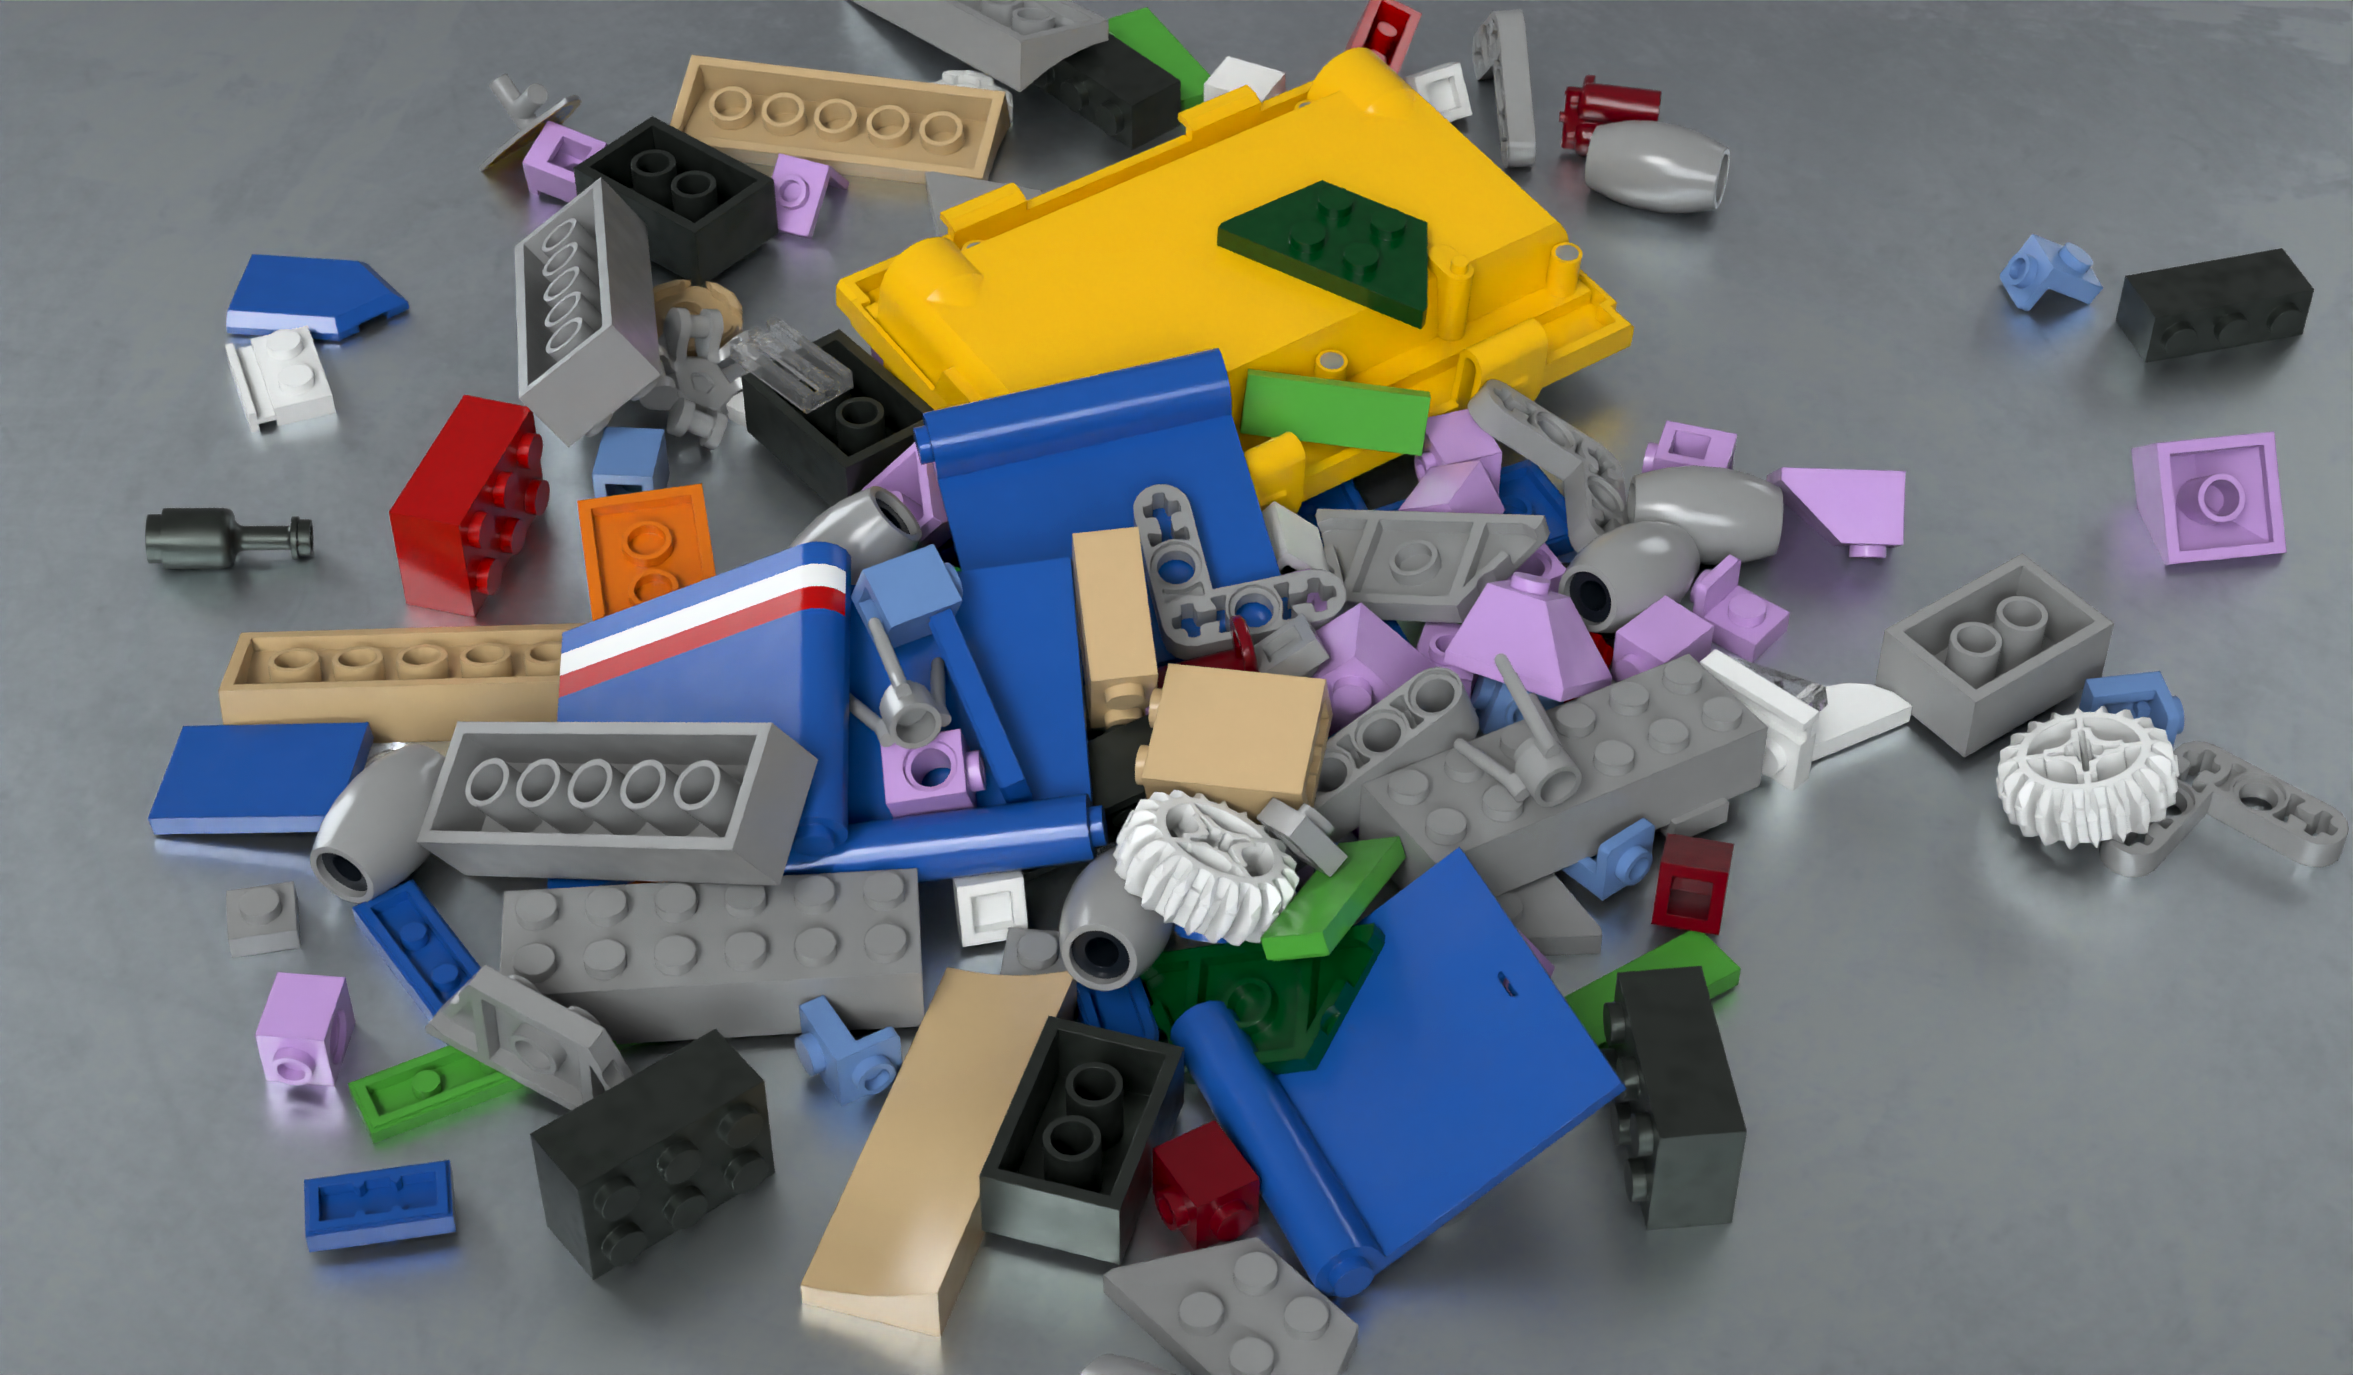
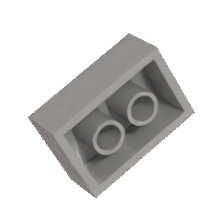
[1875,553,2114,757]

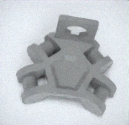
[640,307,774,450]

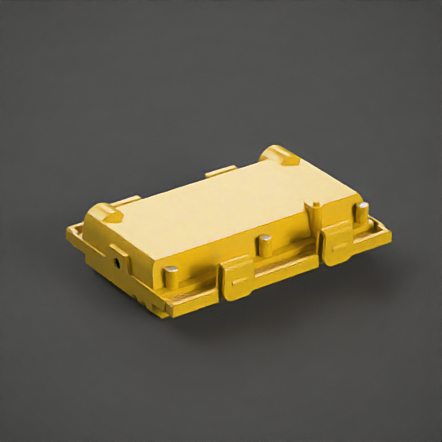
[836,47,1634,514]

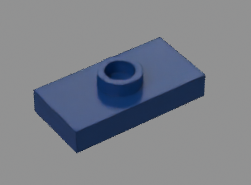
[304,1160,456,1253]

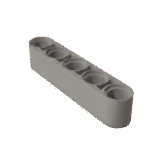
[1257,667,1479,873]

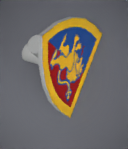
[478,73,582,172]

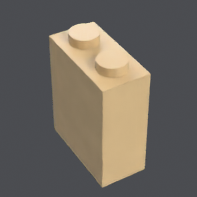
[1072,527,1158,730]
[1135,663,1333,824]

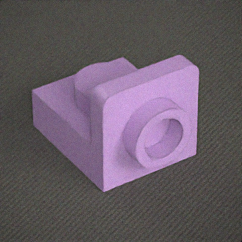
[1690,554,1790,663]

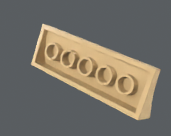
[670,55,1010,185]
[218,623,587,743]
[800,967,1077,1338]

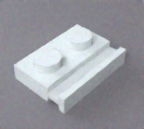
[225,326,336,433]
[1700,649,1820,791]

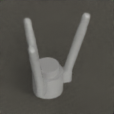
[849,617,951,749]
[1453,654,1582,807]

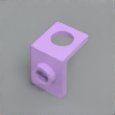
[772,153,849,239]

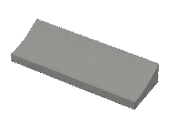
[851,0,1109,92]

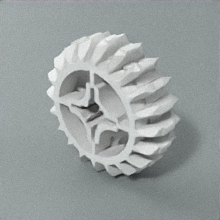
[1996,706,2179,850]
[1113,790,1300,946]

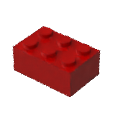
[389,395,550,618]

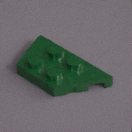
[1217,180,1428,329]
[1139,923,1385,1084]

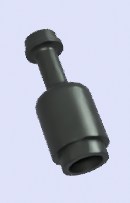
[145,508,313,569]

